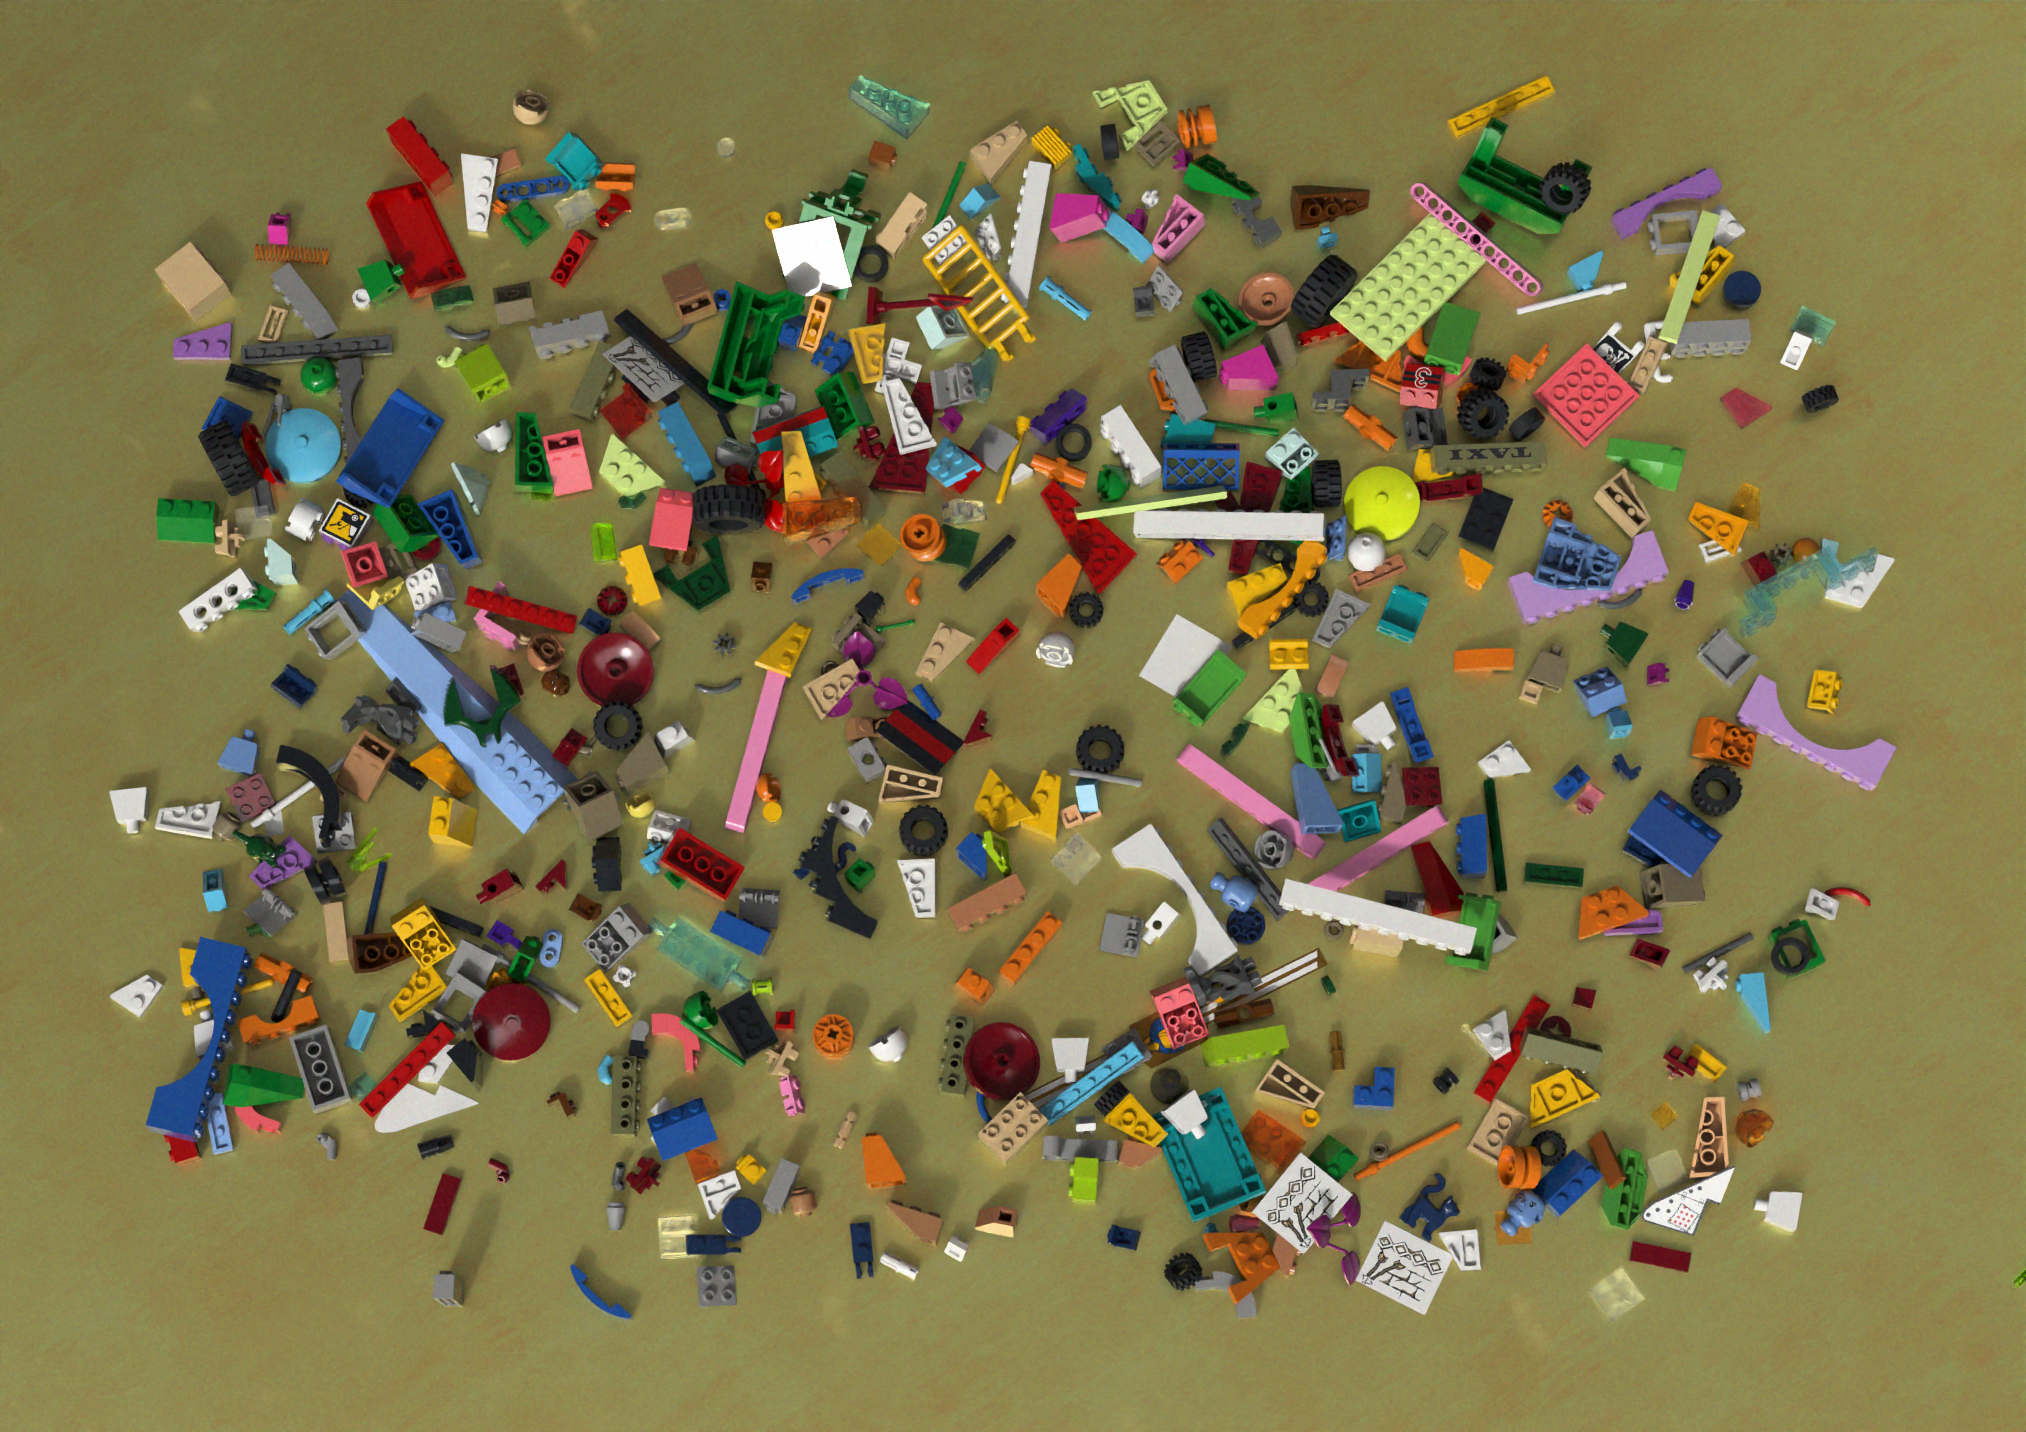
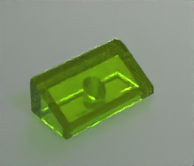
[590,523,617,563]

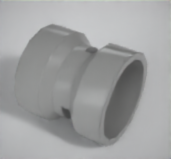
[1736,1078,1761,1102]

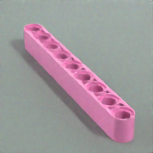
[1410,183,1544,296]
[725,670,787,833]
[1176,744,1326,860]
[1308,805,1449,892]

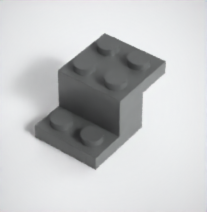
[1311,369,1369,412]

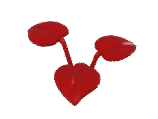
[724,450,785,532]

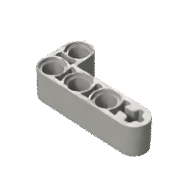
[1042,1136,1119,1162]

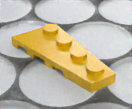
[781,431,824,508]

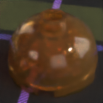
[1735,1109,1774,1148]

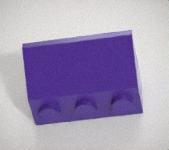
[1030,388,1087,446]

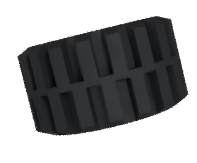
[1539,162,1591,215]
[1181,331,1217,382]
[1457,387,1509,440]
[1312,460,1342,508]
[593,702,643,750]
[1076,724,1124,774]
[1691,764,1742,816]
[899,805,948,856]

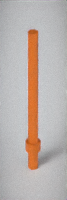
[1353,1121,1461,1181]

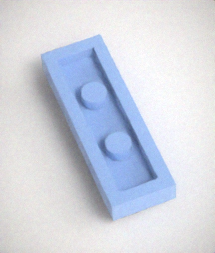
[207,1092,234,1155]

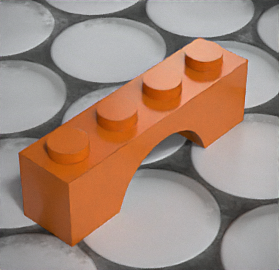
[999,911,1063,986]
[237,995,321,1047]

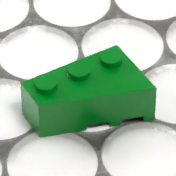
[1192,288,1257,350]

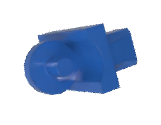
[1552,764,1591,802]

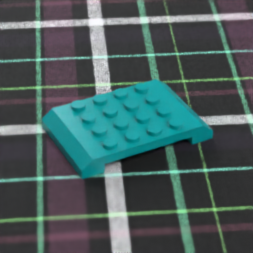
[1151,1087,1266,1223]

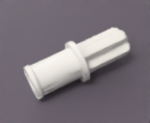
[880,1252,919,1280]

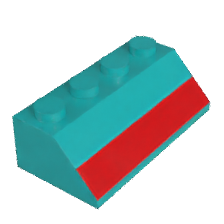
[752,406,838,457]

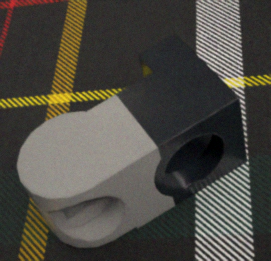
[628,1020,651,1060]

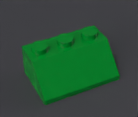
[814,371,875,440]
[372,494,439,553]
[156,498,219,544]
[1308,1135,1359,1183]

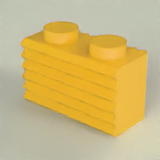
[1031,125,1073,170]

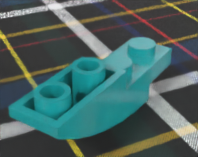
[1073,144,1122,211]

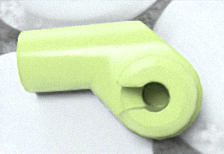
[436,346,463,368]

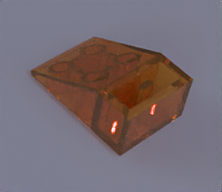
[1241,1110,1306,1176]

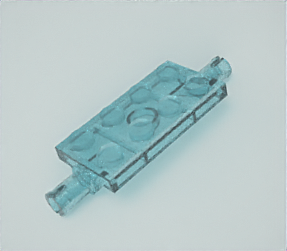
[648,917,751,992]

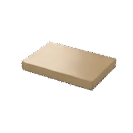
[1466,1098,1530,1166]

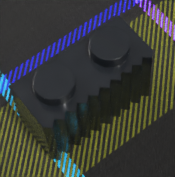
[855,591,885,627]

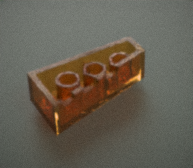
[783,497,863,546]

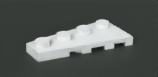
[881,378,937,455]

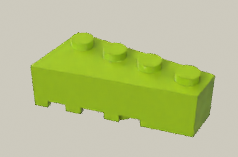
[1200,1025,1289,1068]

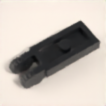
[225,363,281,396]

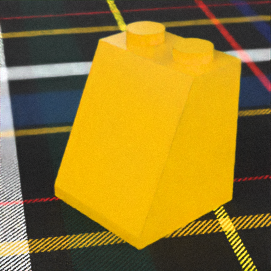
[428,796,478,848]

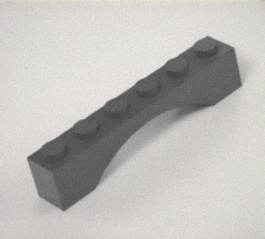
[335,357,365,466]

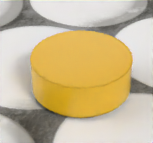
[763,802,782,822]

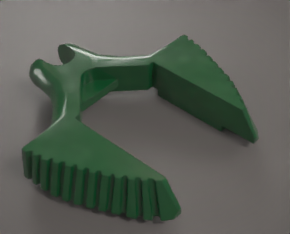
[443,665,523,748]

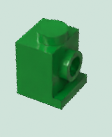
[844,858,875,894]

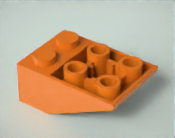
[1691,716,1758,770]

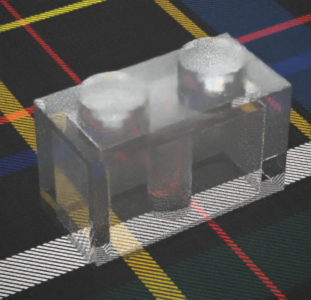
[554,189,598,231]

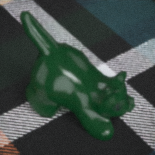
[232,831,286,868]

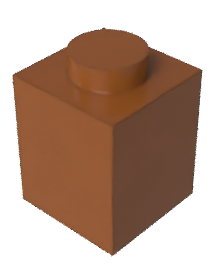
[868,141,898,170]

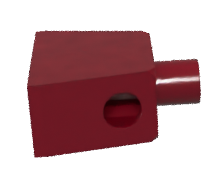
[1740,551,1778,594]
[476,868,524,905]

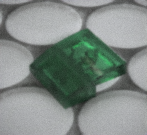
[933,524,980,570]

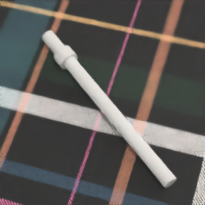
[1516,281,1627,315]
[250,756,347,829]

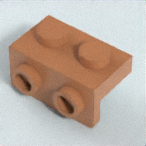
[802,514,849,558]

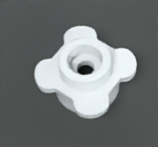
[1142,189,1159,209]
[613,965,636,987]

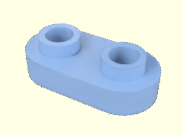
[540,929,563,968]

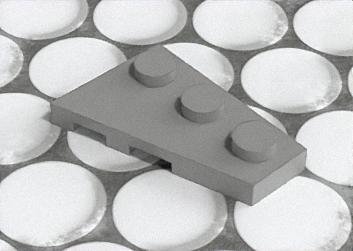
[1312,589,1371,649]

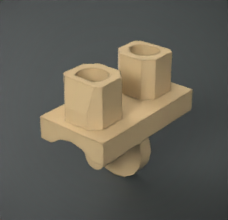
[215,520,246,558]
[765,1041,800,1077]

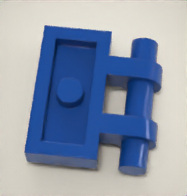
[810,331,854,376]

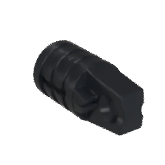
[417,1135,455,1160]

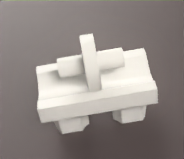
[1693,957,1729,994]

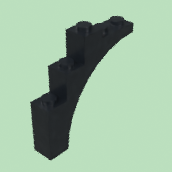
[798,816,878,939]

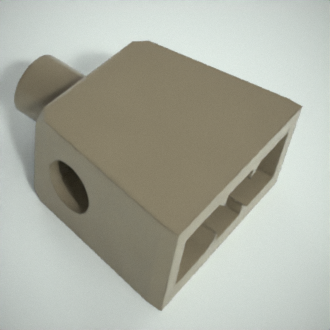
[1526,644,1567,693]

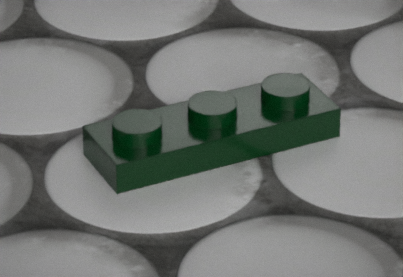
[1524,863,1584,889]

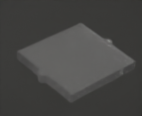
[235,505,273,540]
[1646,1149,1690,1193]

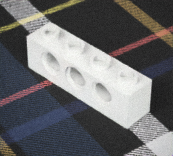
[179,568,258,633]

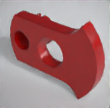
[595,193,631,229]

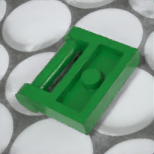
[501,199,551,247]

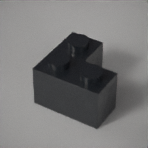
[592,837,622,892]

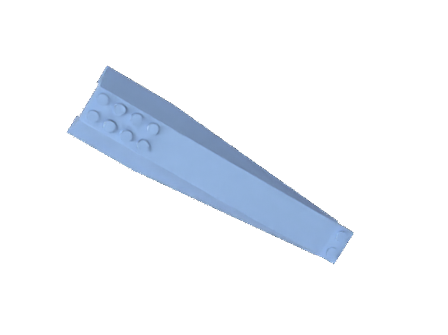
[331,589,578,835]

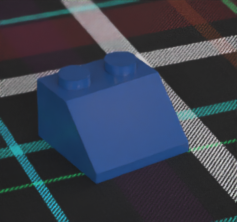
[956,832,987,882]

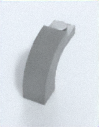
[1194,1271,1257,1319]

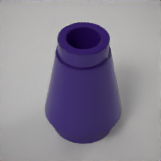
[1674,580,1695,610]

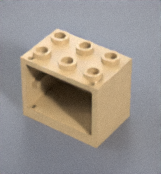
[154,242,231,322]
[1349,907,1408,957]
[978,1092,1048,1166]

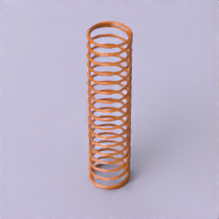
[255,244,329,265]

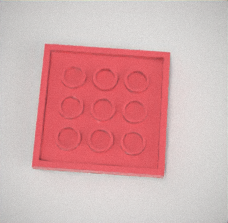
[1532,343,1640,448]

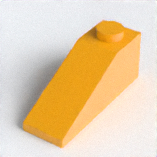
[799,291,836,352]

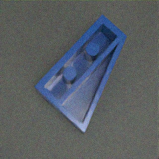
[710,909,774,958]

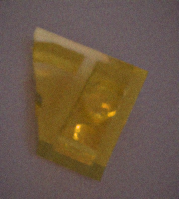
[1727,481,1760,532]

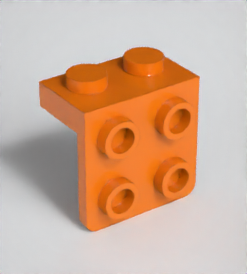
[1506,342,1550,384]

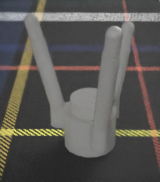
[261,394,292,438]
[1317,738,1344,783]

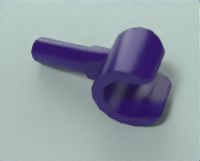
[1192,539,1215,557]

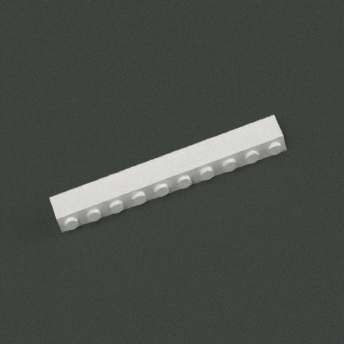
[1133,508,1326,541]
[1279,879,1477,955]

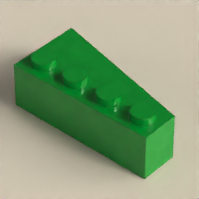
[515,412,553,492]

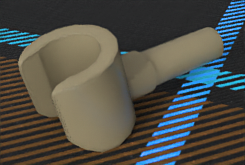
[580,735,597,756]
[191,987,205,1000]

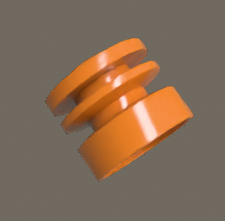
[1177,104,1217,149]
[812,1014,855,1060]

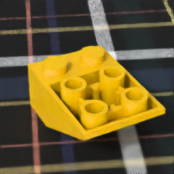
[390,897,457,970]

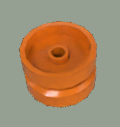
[900,514,947,562]
[1497,1145,1541,1189]

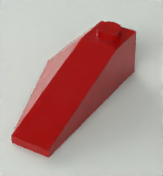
[1411,841,1464,918]

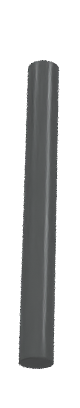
[1682,933,1754,974]

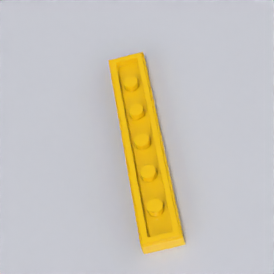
[1447,75,1555,138]

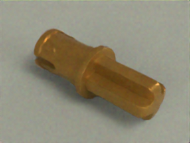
[1329,1031,1345,1070]

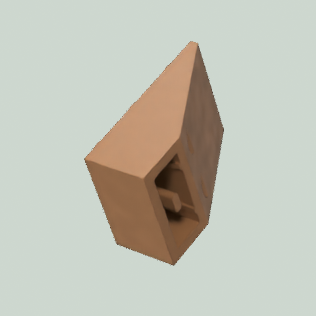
[661,263,717,327]
[335,730,399,802]
[886,1200,944,1246]

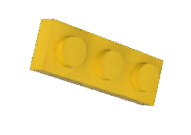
[584,969,633,1028]

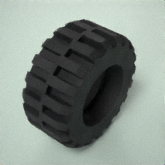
[1291,255,1358,328]
[198,421,259,496]
[692,484,765,534]

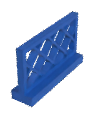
[1163,443,1240,490]

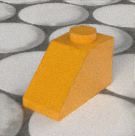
[1457,548,1494,590]

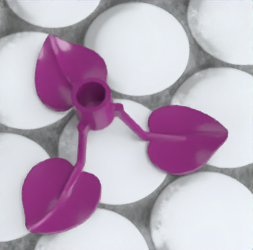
[826,631,908,717]
[1306,1192,1361,1286]

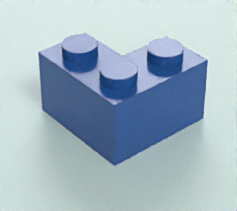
[1352,1067,1395,1110]

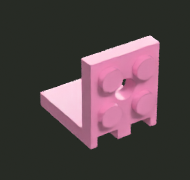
[474,581,521,652]

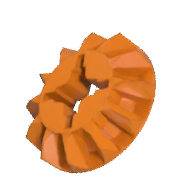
[1542,499,1573,528]

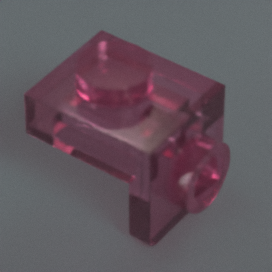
[1574,782,1606,815]

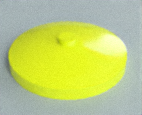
[1344,466,1420,541]

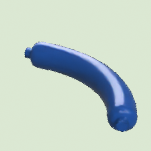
[976,1091,992,1124]

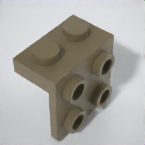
[832,613,885,668]

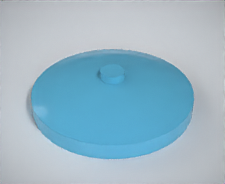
[265,408,342,484]

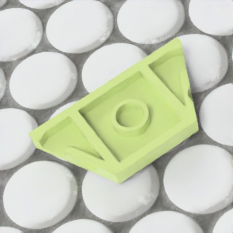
[599,434,666,498]
[1243,669,1305,732]

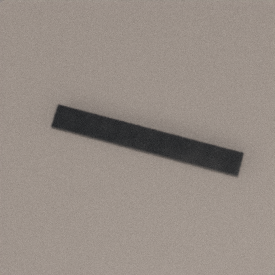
[614,309,737,418]

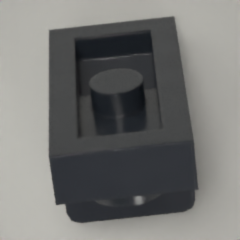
[406,1010,441,1039]

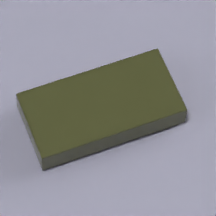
[1411,523,1449,564]

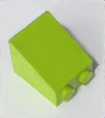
[454,343,511,404]

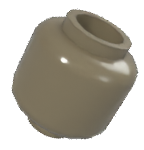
[212,812,241,842]

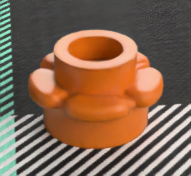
[491,199,509,215]

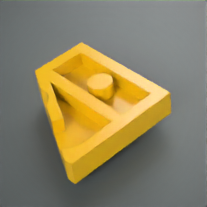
[1412,448,1453,483]

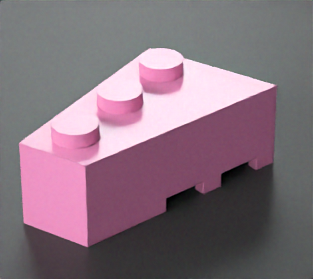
[1152,194,1206,264]

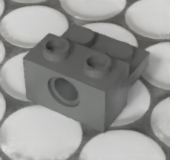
[1402,407,1448,450]

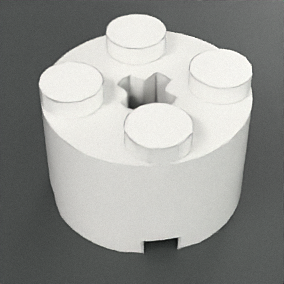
[285,497,325,542]

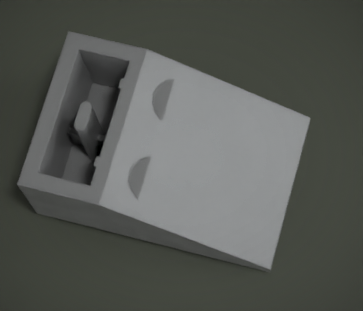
[581,903,653,973]

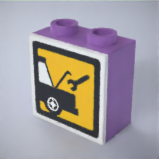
[319,498,373,550]

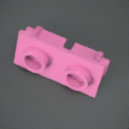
[779,1075,805,1116]

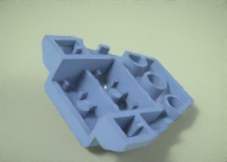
[1532,517,1622,591]

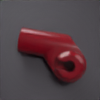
[487,1158,510,1184]

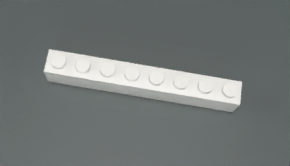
[1001,161,1051,311]

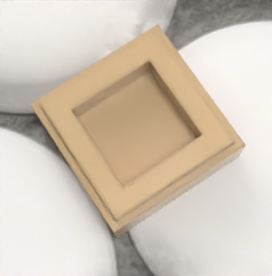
[1519,680,1544,705]

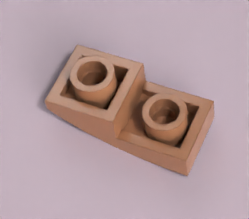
[1315,654,1349,699]

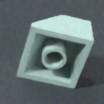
[916,305,970,350]

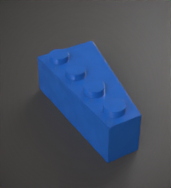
[417,489,483,569]

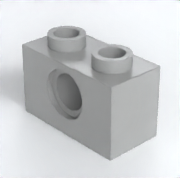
[847,737,887,784]

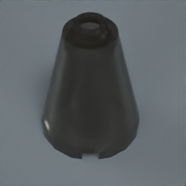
[1150,1066,1189,1104]

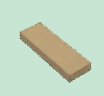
[1628,336,1668,395]
[323,902,349,962]

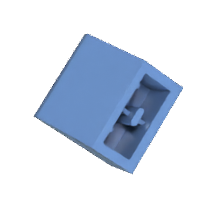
[1573,666,1627,717]

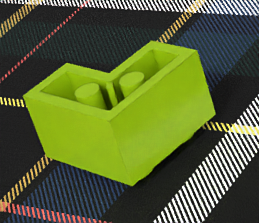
[1069,1157,1099,1203]

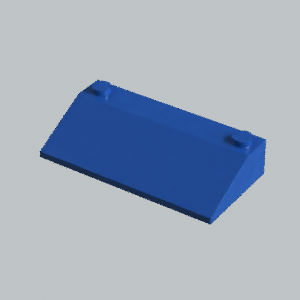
[336,388,445,508]

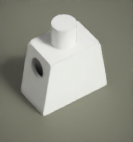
[1352,701,1397,750]
[654,721,695,759]
[110,787,150,834]
[827,799,874,837]
[1141,902,1181,945]
[194,1010,236,1059]
[1051,1038,1089,1083]
[1160,1089,1208,1139]
[1754,1191,1803,1232]

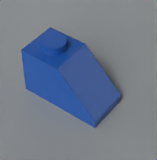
[778,315,807,352]

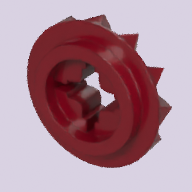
[412,537,441,561]
[597,585,628,616]
[1540,1016,1571,1037]

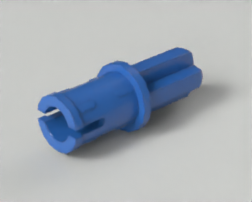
[912,683,942,720]

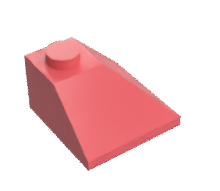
[341,541,388,588]

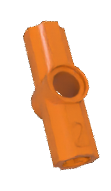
[1343,404,1398,451]
[1029,452,1088,488]
[254,952,314,994]

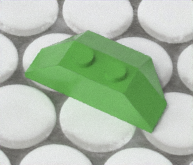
[1289,693,1329,768]
[1601,1148,1648,1230]

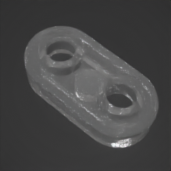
[654,208,692,230]

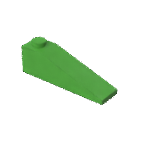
[1605,437,1687,491]

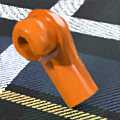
[905,577,922,606]

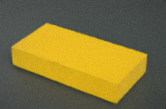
[1684,1043,1727,1083]

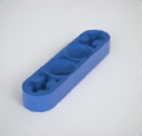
[497,176,570,203]

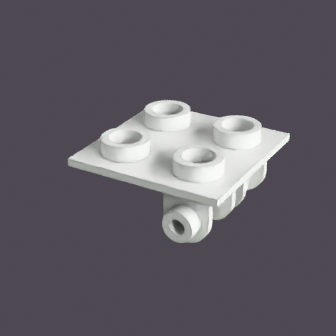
[976,214,1002,260]
[922,215,967,265]

